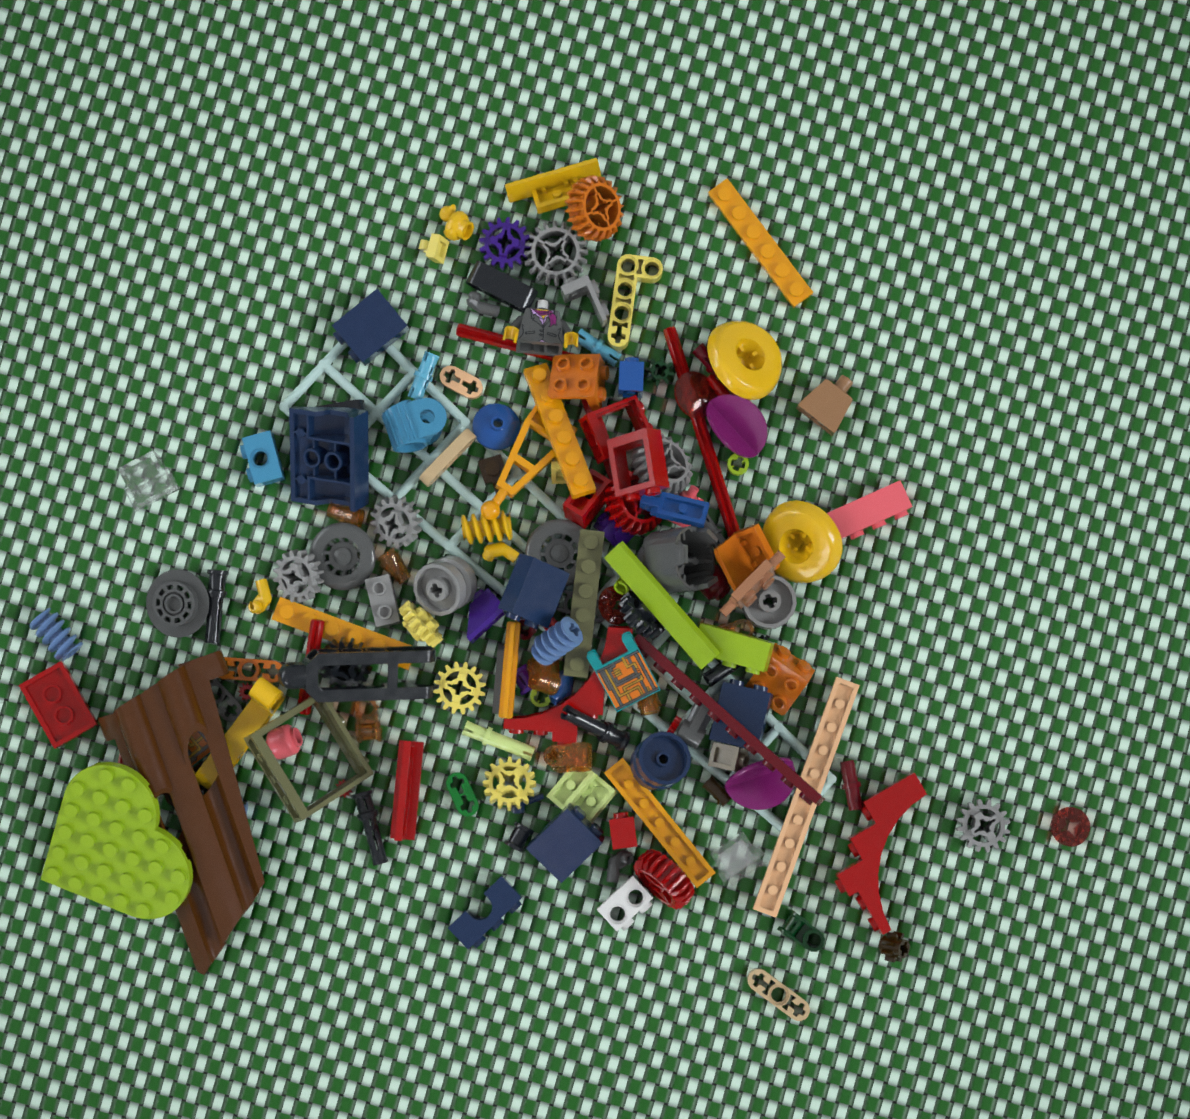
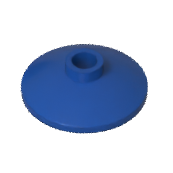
[472,403,521,450]

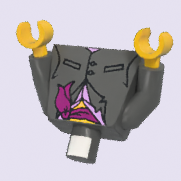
[502,300,579,356]

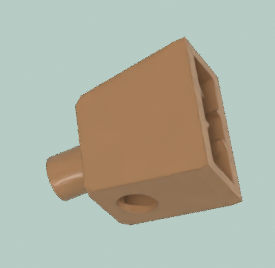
[796,375,853,436]

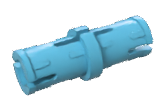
[578,328,622,367]
[407,351,439,400]

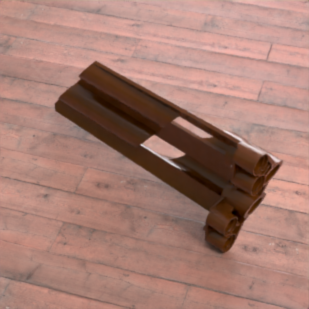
[98,650,265,975]

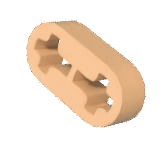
[440,365,483,400]

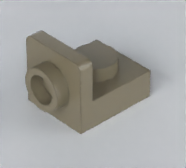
[708,742,749,772]

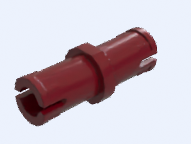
[840,760,863,811]

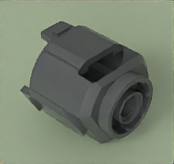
[637,526,719,594]

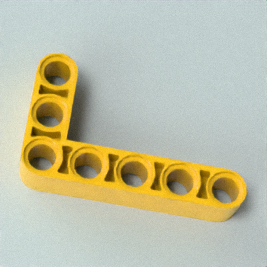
[195,677,285,790]

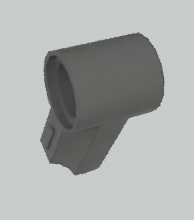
[676,703,711,750]

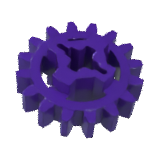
[479,217,531,271]

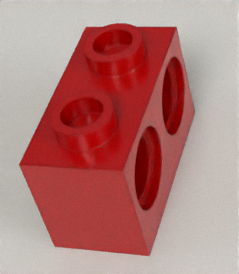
[562,468,611,529]
[609,811,637,850]

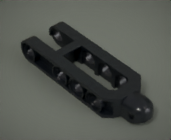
[278,646,436,703]

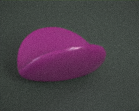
[706,394,768,458]
[725,757,795,810]

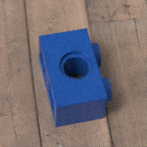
[618,357,644,398]

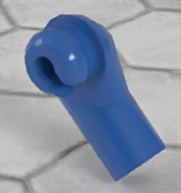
[549,670,574,705]

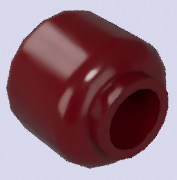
[699,564,731,601]

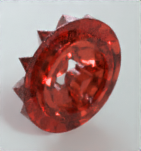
[598,586,626,625]
[1050,807,1090,847]

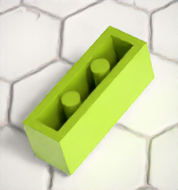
[699,623,775,675]

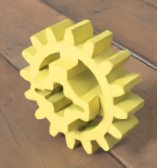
[398,600,443,648]
[433,662,487,715]
[483,757,536,811]

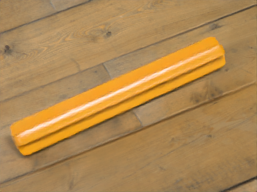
[499,621,521,719]

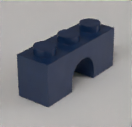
[448,875,523,949]

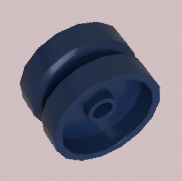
[630,731,691,791]

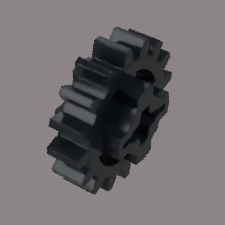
[619,591,665,639]
[321,637,373,687]

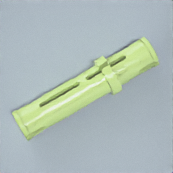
[462,720,536,761]

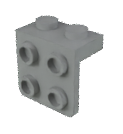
[561,275,610,328]

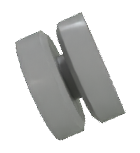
[414,555,477,616]
[742,575,797,630]

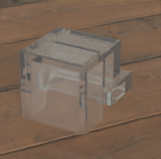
[118,451,180,512]
[709,831,765,887]

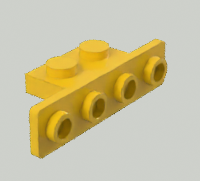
[505,158,601,214]

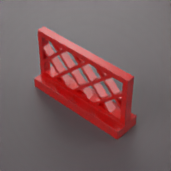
[390,740,424,841]

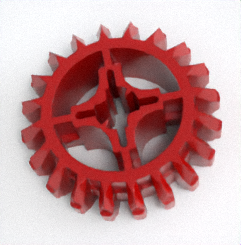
[602,470,662,535]
[634,849,695,909]

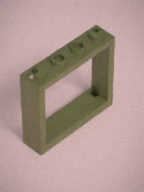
[243,696,374,823]

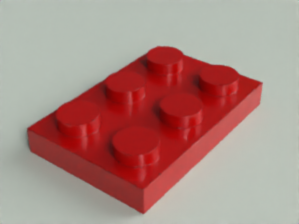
[19,661,99,749]

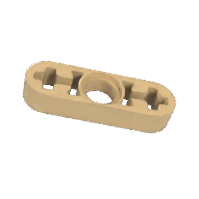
[419,428,477,487]
[747,968,810,1021]

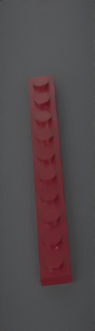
[634,634,825,806]

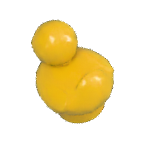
[439,204,474,241]

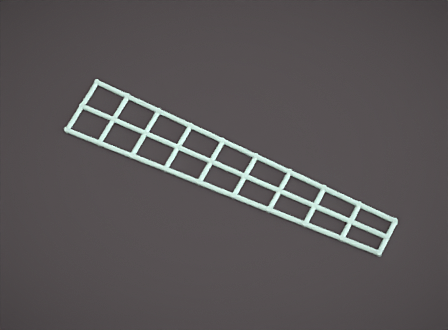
[279,342,837,831]

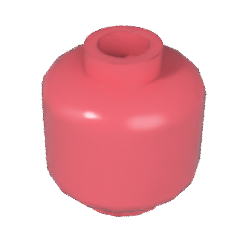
[265,724,303,760]

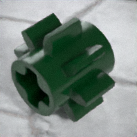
[645,357,675,388]

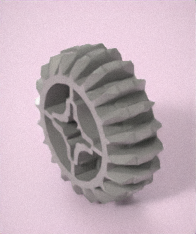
[524,221,588,286]
[630,433,693,495]

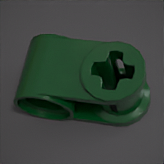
[777,909,825,952]

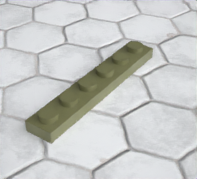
[563,529,605,678]

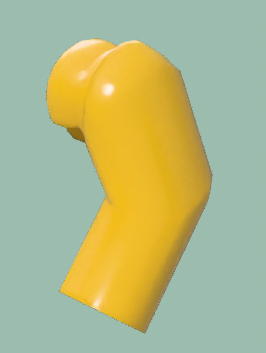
[482,542,520,563]
[248,579,272,614]

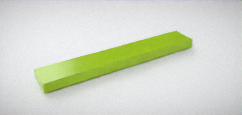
[604,541,720,670]

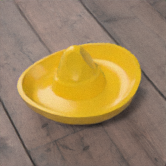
[707,321,782,400]
[762,500,843,583]

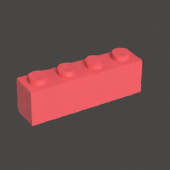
[827,480,913,540]

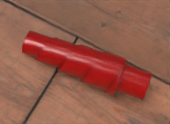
[705,374,730,396]

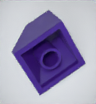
[467,588,507,644]

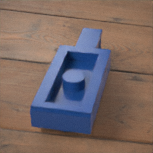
[639,492,710,528]

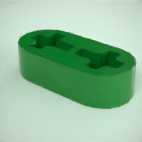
[446,772,479,817]

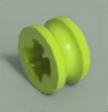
[727,454,749,476]
[530,685,551,708]

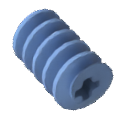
[29,608,83,661]
[531,617,583,666]

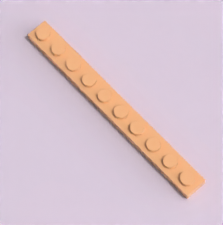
[752,677,860,918]

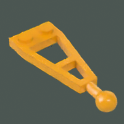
[481,405,578,520]

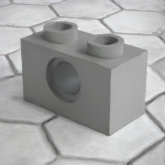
[365,574,402,629]

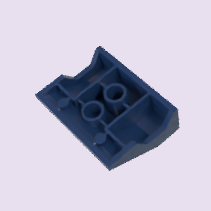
[289,407,369,512]

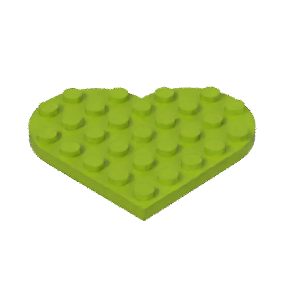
[41,762,193,919]

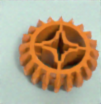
[564,175,624,242]

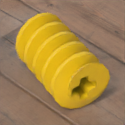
[461,510,513,545]

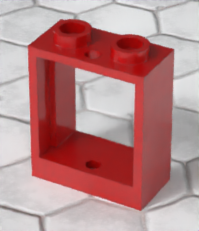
[578,395,654,464]
[607,427,670,502]

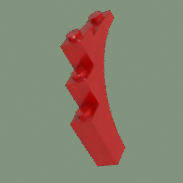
[503,625,633,747]
[834,773,927,935]

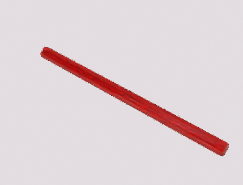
[663,326,740,538]

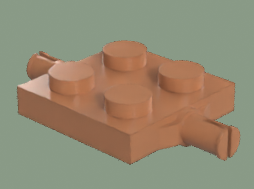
[719,550,786,617]

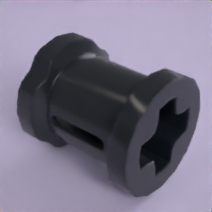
[504,821,534,853]

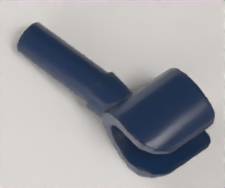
[511,793,544,814]

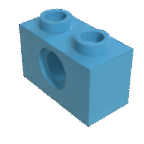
[240,430,286,487]

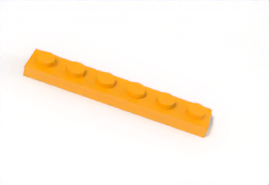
[708,178,813,308]
[524,363,596,499]
[272,597,412,670]
[604,758,716,888]

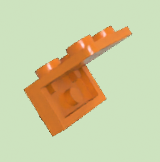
[548,354,609,411]
[714,523,780,591]
[745,643,815,715]

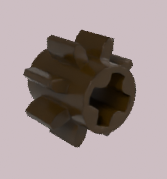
[879,931,910,963]

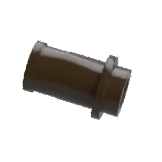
[702,776,732,807]

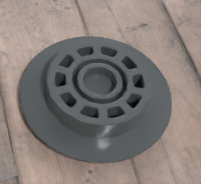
[525,519,583,587]
[309,523,376,590]
[146,569,209,637]

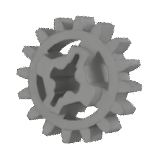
[370,495,423,548]
[273,549,324,603]
[956,799,1010,852]

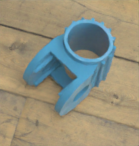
[381,398,447,453]

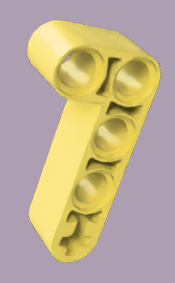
[608,254,663,351]

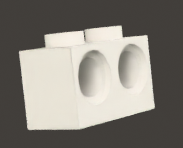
[597,875,653,931]

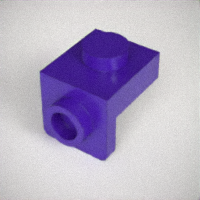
[593,512,635,548]

